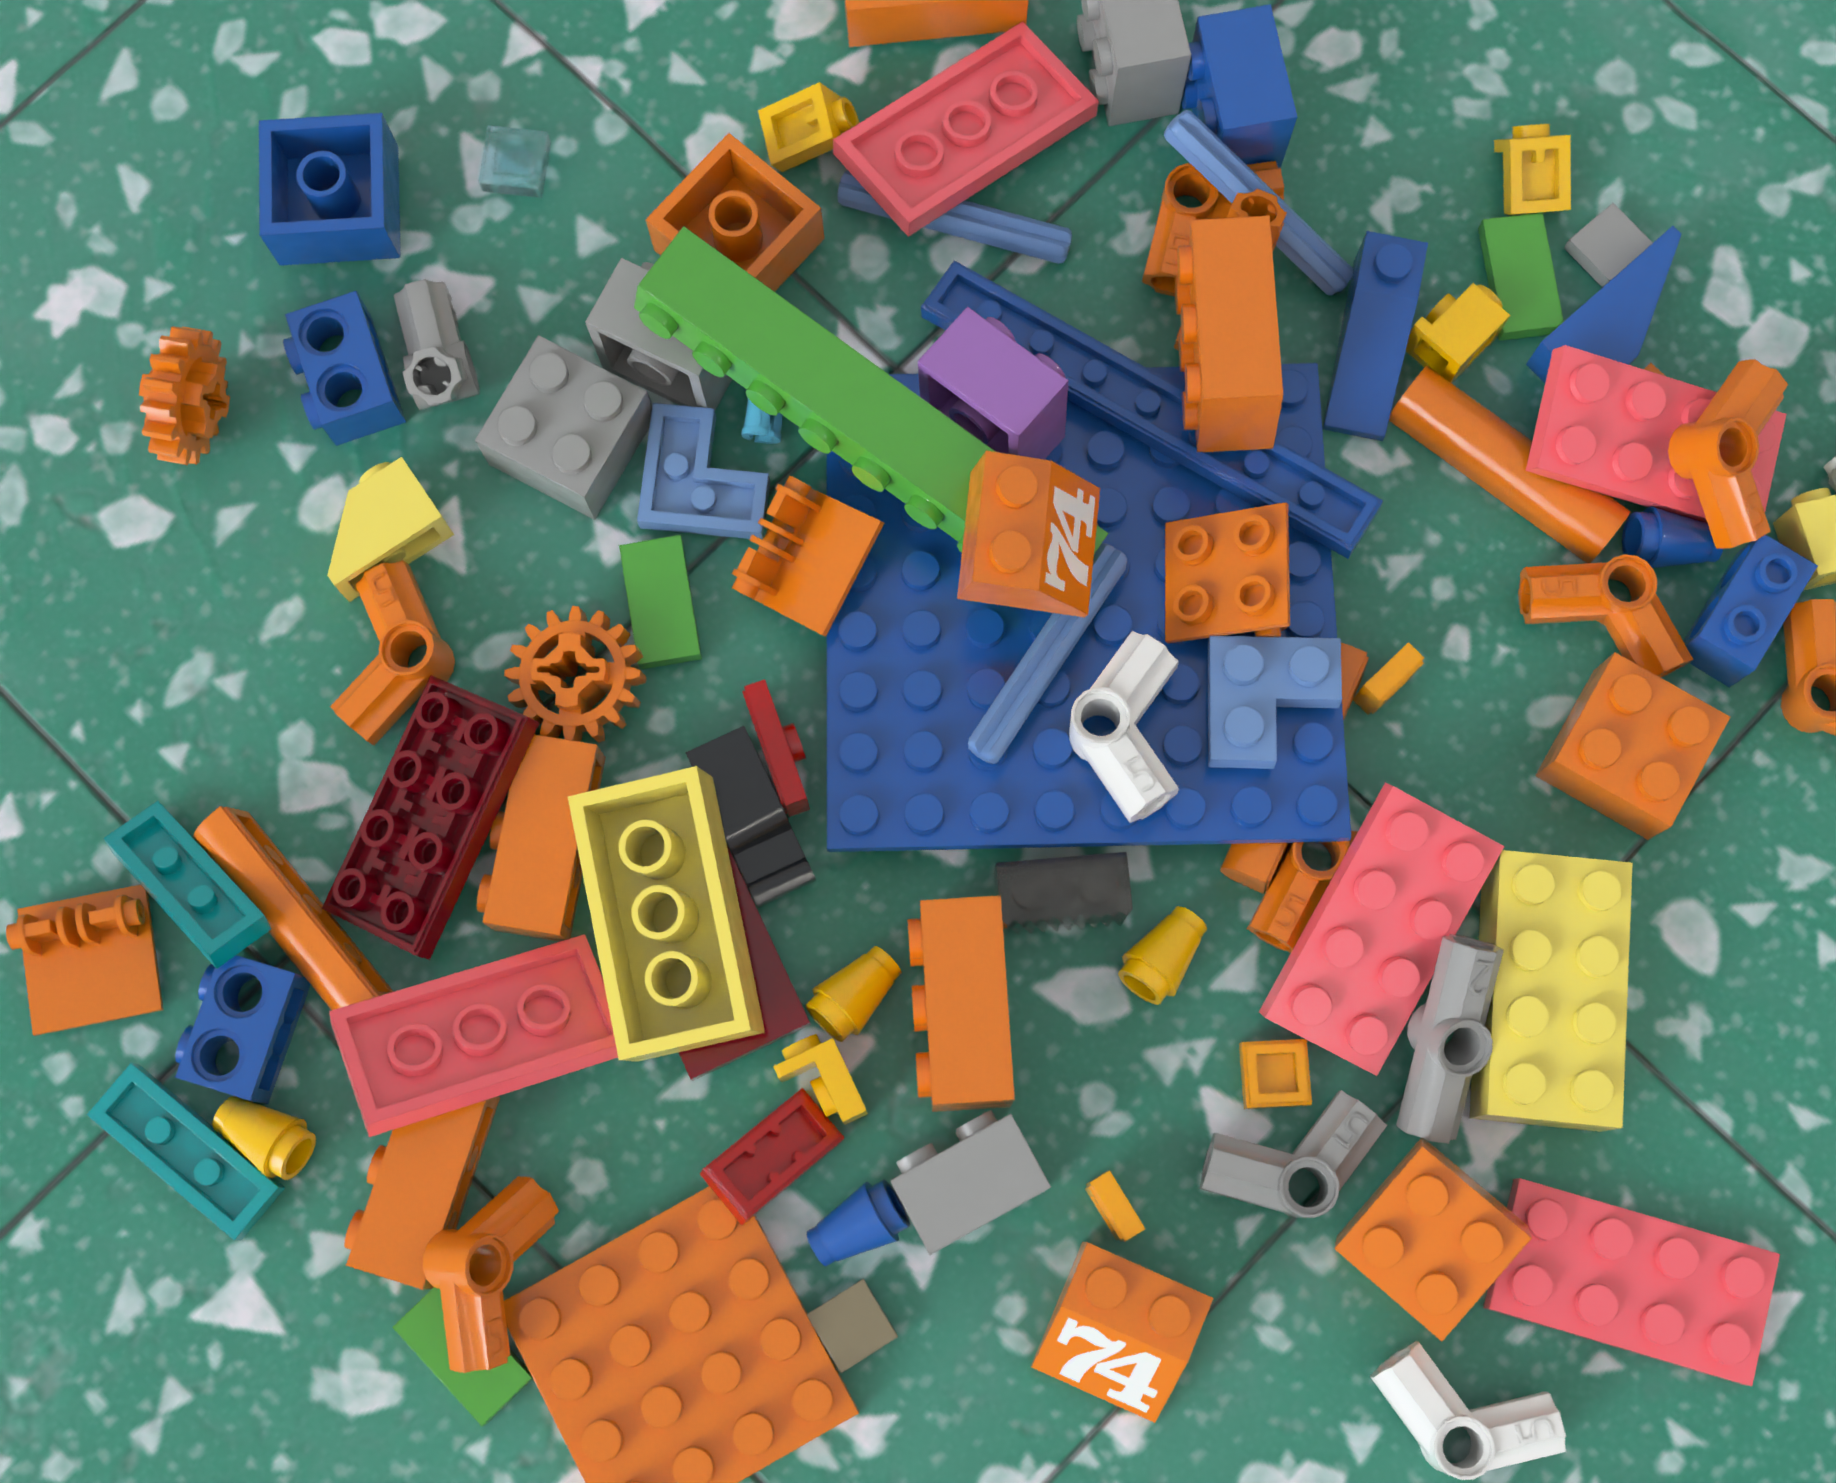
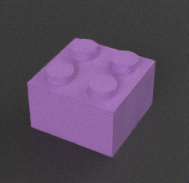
[918,307,1068,460]

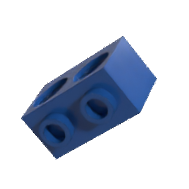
[283,291,406,446]
[1683,535,1818,688]
[175,955,311,1104]

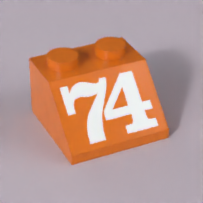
[957,451,1100,618]
[1031,1242,1213,1423]

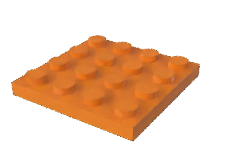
[504,1186,860,1483]

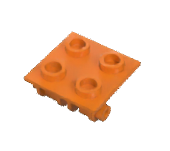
[732,475,884,637]
[1165,502,1290,643]
[6,884,164,1036]

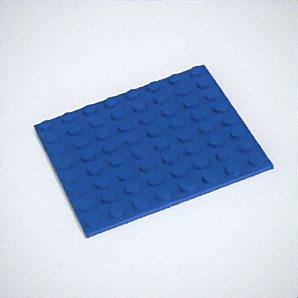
[827,363,1352,852]

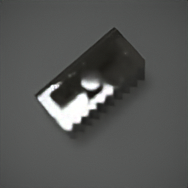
[994,852,1133,936]

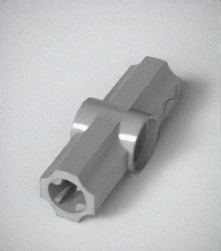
[1396,934,1504,1143]

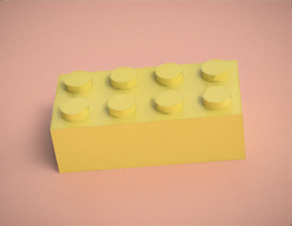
[568,766,765,1062]
[1469,850,1633,1132]

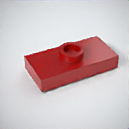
[742,679,810,817]
[700,1088,845,1225]

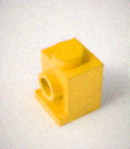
[1406,283,1510,383]

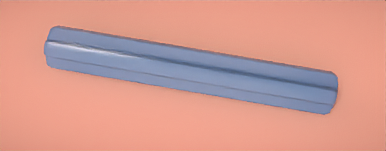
[1164,110,1354,295]
[837,170,1072,264]
[968,543,1127,764]

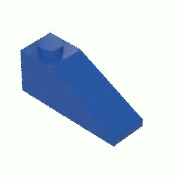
[1526,226,1682,383]
[1322,231,1428,441]

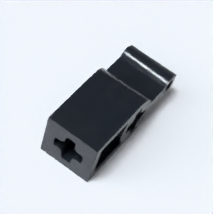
[685,726,816,908]

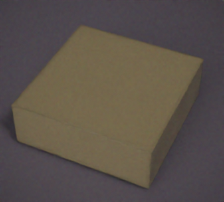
[807,1278,898,1373]

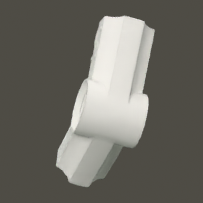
[1069,631,1179,823]
[1370,1342,1566,1480]

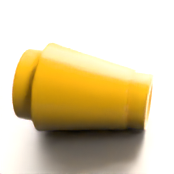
[1118,906,1207,1005]
[806,946,902,1042]
[212,1096,316,1180]

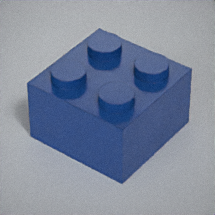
[1181,4,1297,168]
[259,113,401,266]

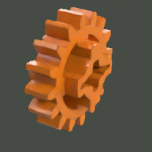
[139,326,230,465]
[504,606,646,743]

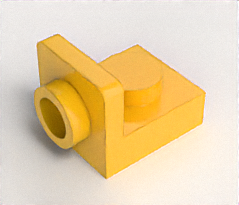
[758,82,859,172]
[1494,124,1571,215]
[773,1034,868,1125]

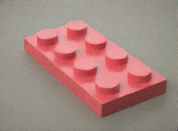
[833,21,1099,237]
[1526,345,1787,522]
[1259,782,1505,1076]
[329,934,618,1137]
[1483,1178,1780,1386]

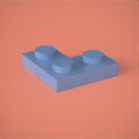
[637,403,770,540]
[1208,636,1342,769]

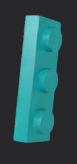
[104,801,272,969]
[87,1063,285,1240]

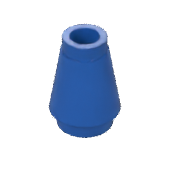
[1622,507,1723,568]
[806,1180,910,1267]

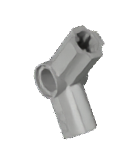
[394,279,480,410]
[1199,1090,1387,1218]

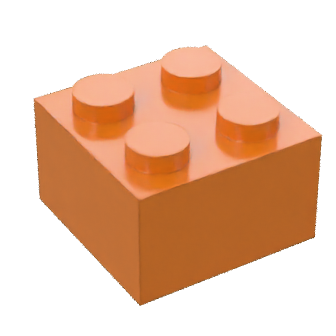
[645,133,824,292]
[1535,652,1730,840]
[1334,1138,1532,1341]

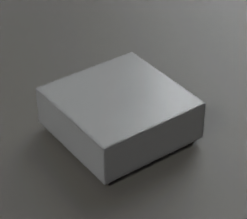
[1564,203,1653,288]

